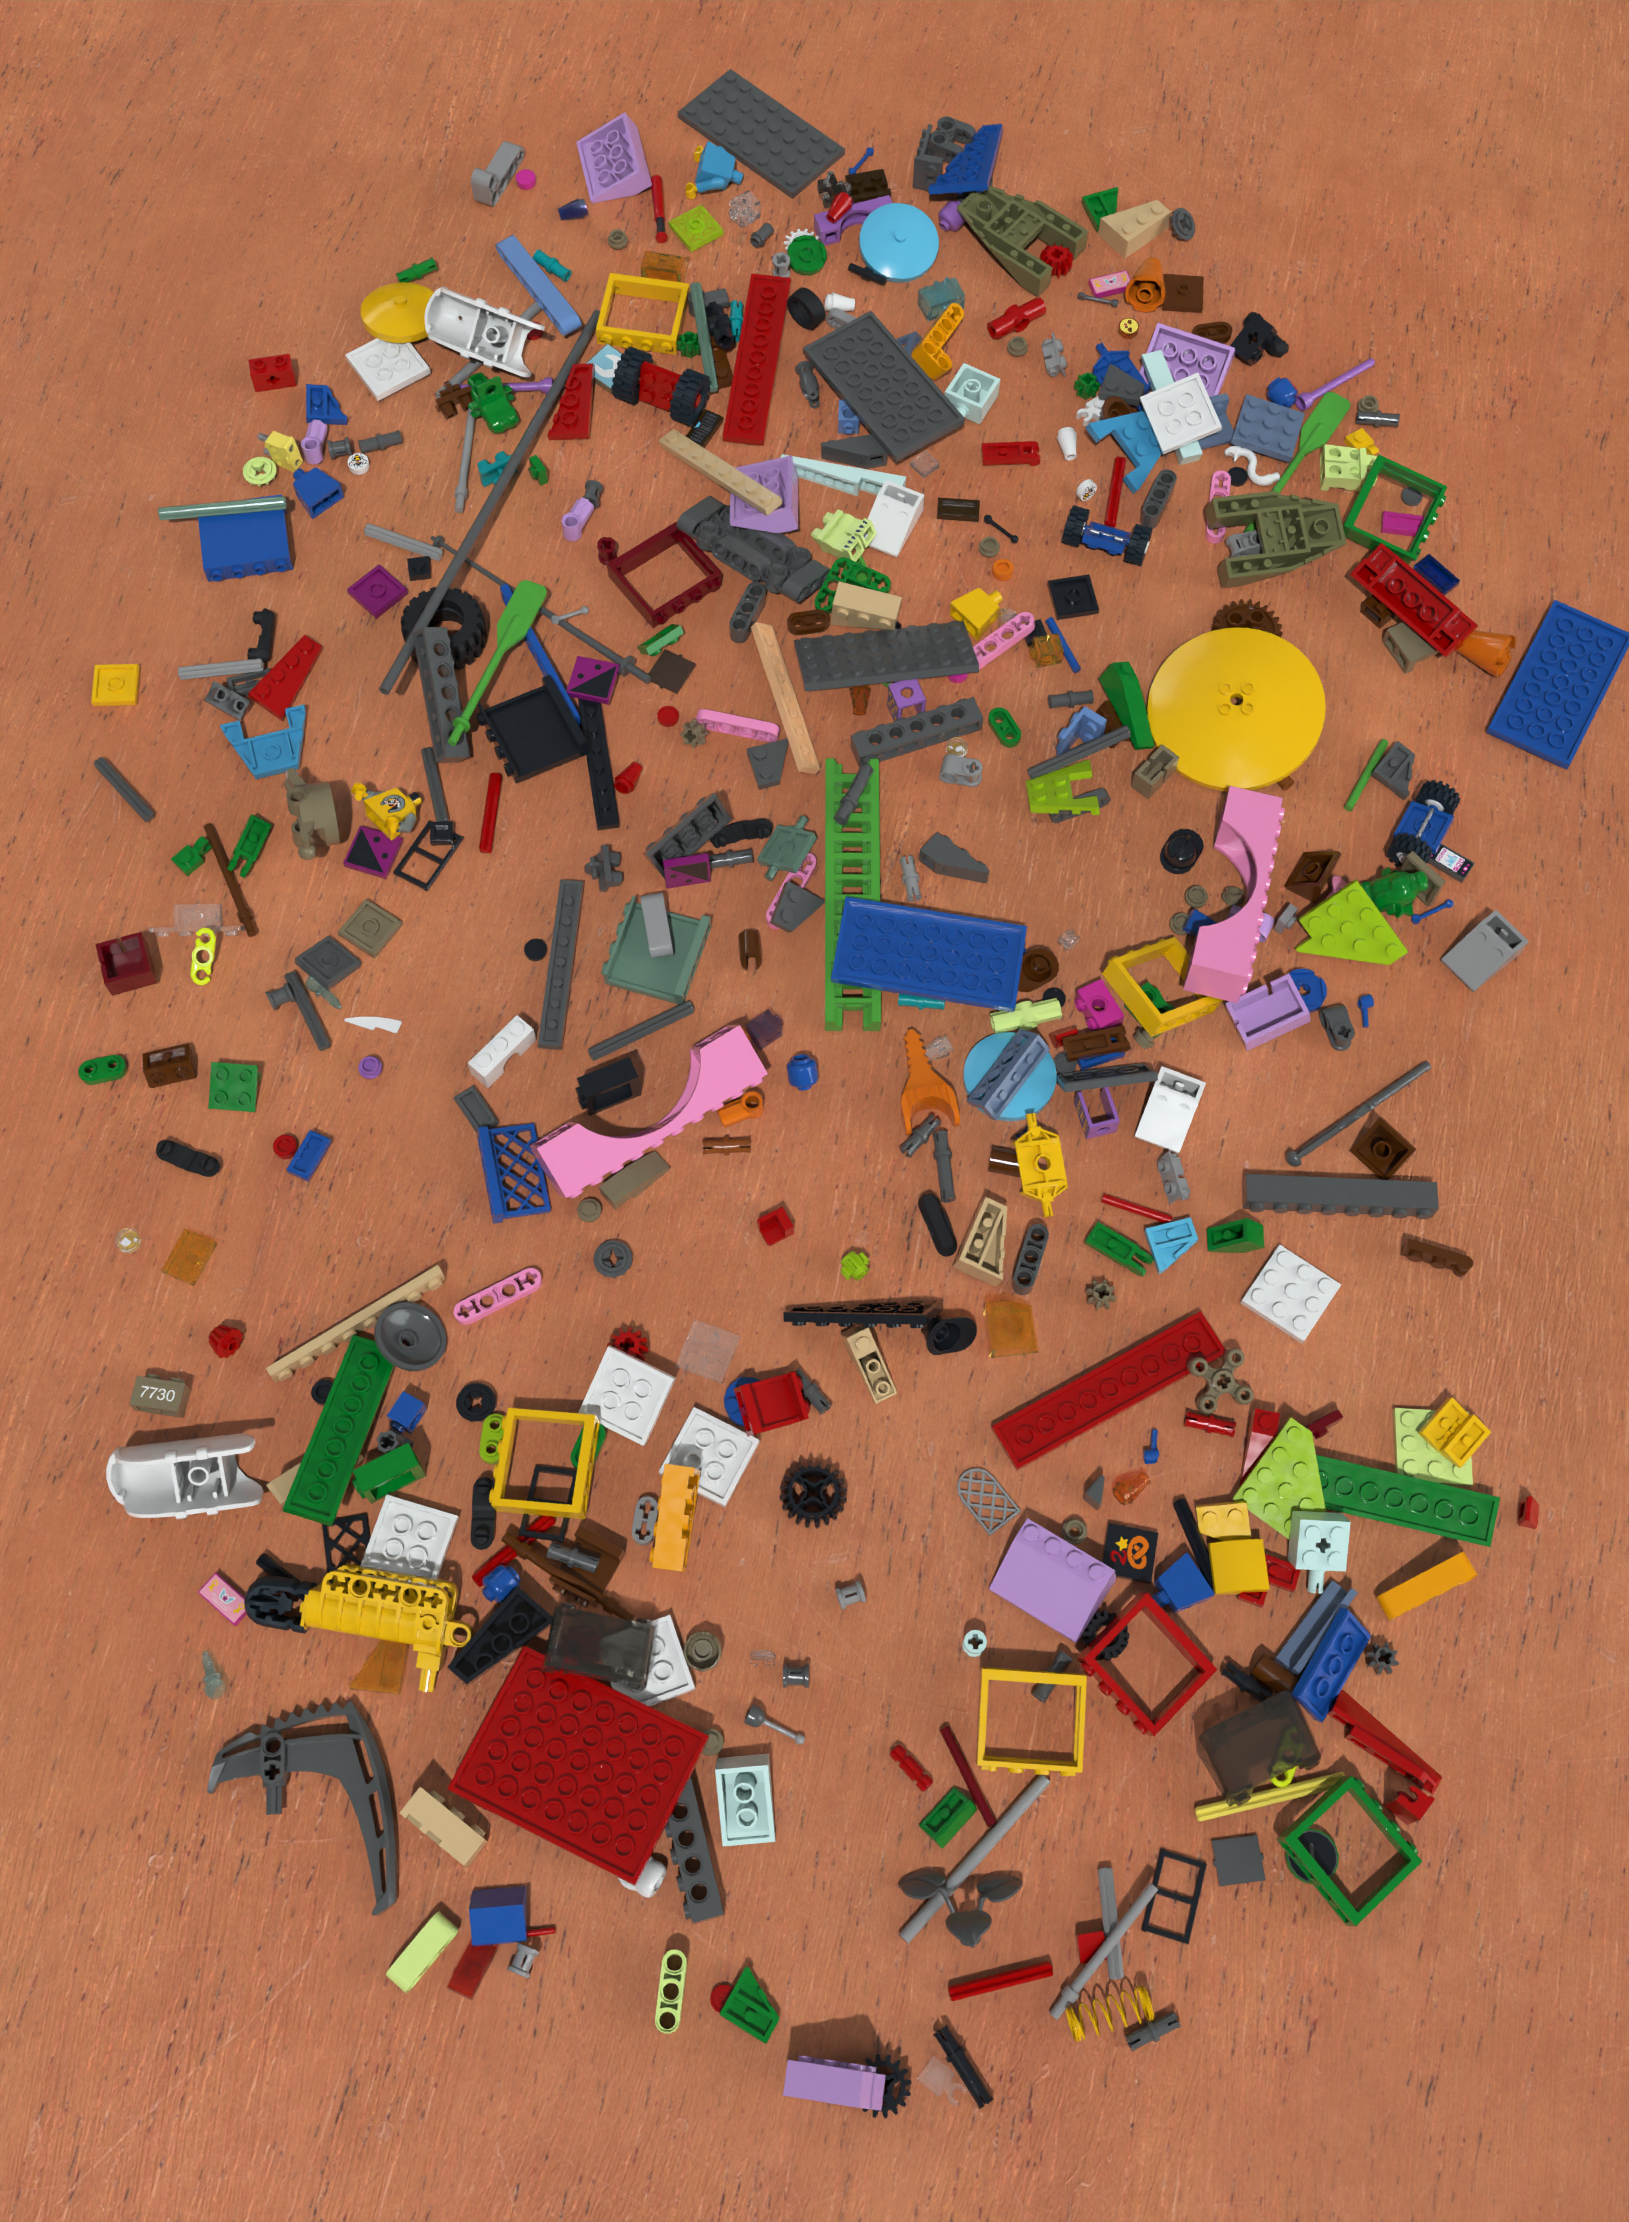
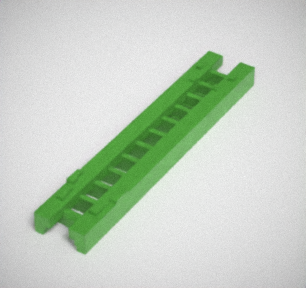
[825,758,881,1031]

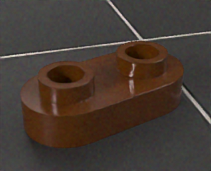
[1192,322,1232,343]
[787,609,830,635]

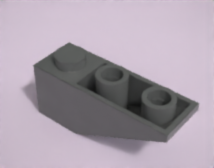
[821,434,888,469]
[919,832,990,884]

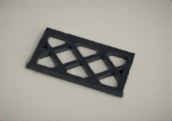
[322,1514,375,1588]

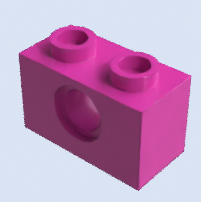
[1074,979,1124,1031]

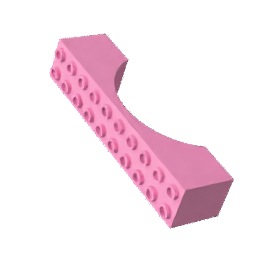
[1183,786,1285,1003]
[529,1025,768,1199]

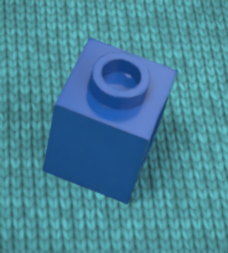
[387,1391,427,1434]

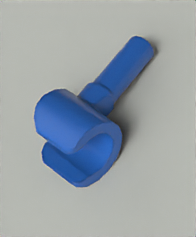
[1357,994,1374,1028]
[1143,1429,1159,1464]

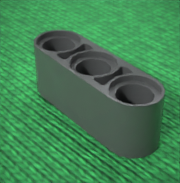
[1140,469,1177,529]
[729,581,766,643]
[1012,1224,1049,1295]

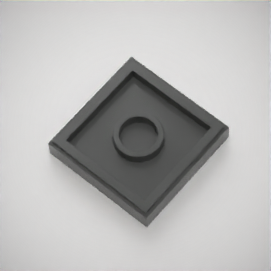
[295,935,361,990]

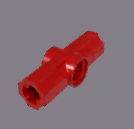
[987,297,1047,340]

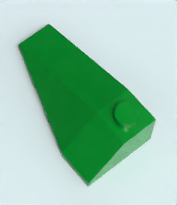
[1099,661,1155,750]

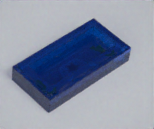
[1413,554,1460,596]

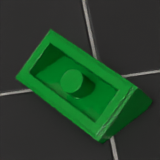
[919,1787,977,1848]

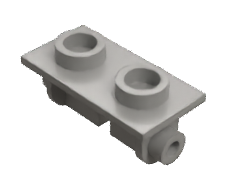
[1041,332,1067,377]
[1156,1151,1191,1204]

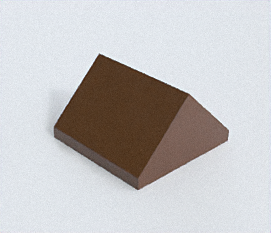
[1284,851,1341,903]
[1350,1117,1416,1180]

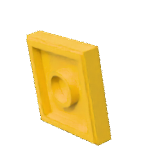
[91,664,140,706]

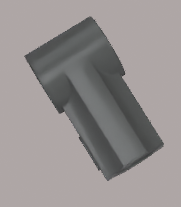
[688,288,729,317]
[376,1429,414,1453]

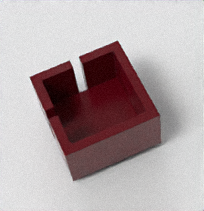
[95,932,157,996]

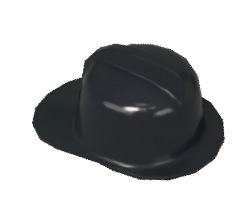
[1160,829,1204,874]
[921,1316,977,1355]

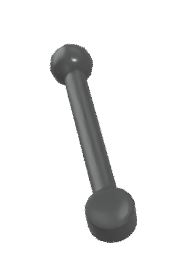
[1077,292,1119,307]

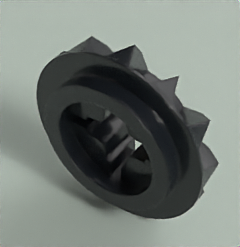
[456,1383,496,1422]

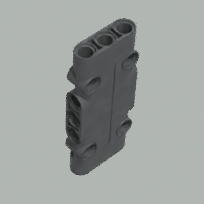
[676,496,830,603]

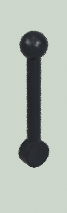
[984,515,1019,543]

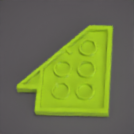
[1295,879,1408,965]
[1232,1417,1326,1540]

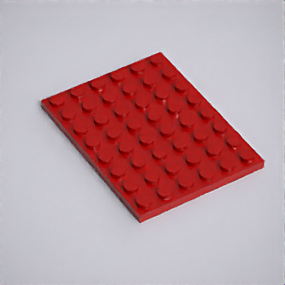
[447,1646,709,1886]

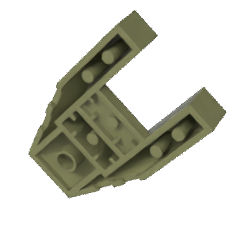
[957,186,1088,296]
[1205,491,1347,588]

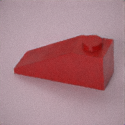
[1239,1408,1280,1487]

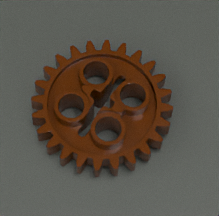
[1211,599,1283,637]

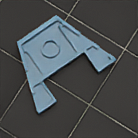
[1085,411,1162,494]
[220,704,307,779]

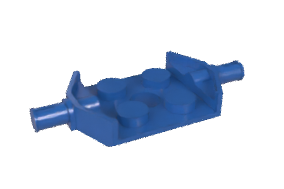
[1092,343,1151,413]

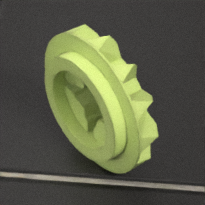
[243,457,277,487]

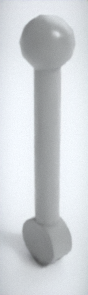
[551,606,589,624]

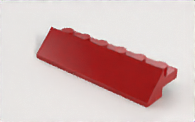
[1350,543,1478,658]

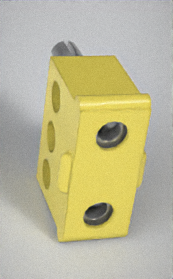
[257,431,303,473]

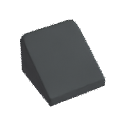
[1083,1475,1105,1510]

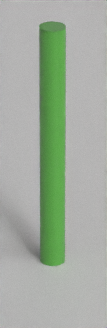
[1344,739,1389,811]

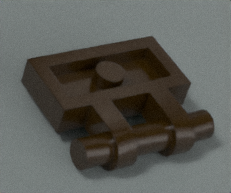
[845,169,891,203]

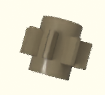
[680,719,709,748]
[1085,1280,1116,1311]

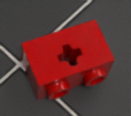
[248,354,297,392]

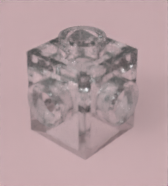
[729,190,760,228]

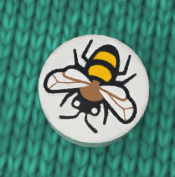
[347,453,370,475]
[1076,479,1097,501]

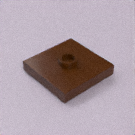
[1162,274,1204,313]

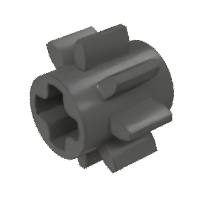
[1365,1643,1399,1676]

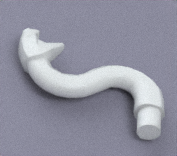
[1224,446,1280,486]

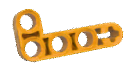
[911,303,964,380]
[1376,1552,1478,1621]

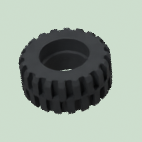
[400,587,487,670]

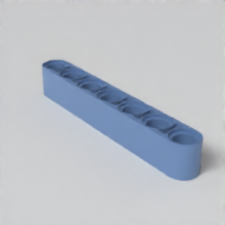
[495,234,582,336]

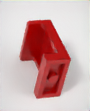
[734,1371,810,1437]

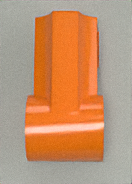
[717,1091,764,1128]

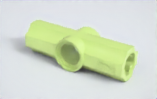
[989,998,1062,1034]

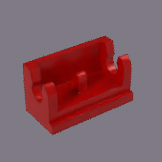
[1383,1786,1435,1825]

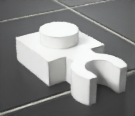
[1076,396,1105,426]

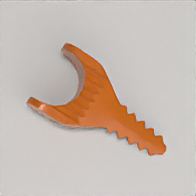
[900,1029,960,1136]

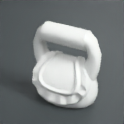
[618,1856,667,1898]

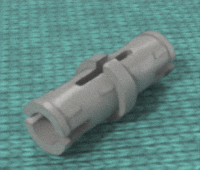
[900,856,922,902]

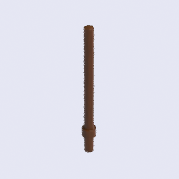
[204,823,257,937]

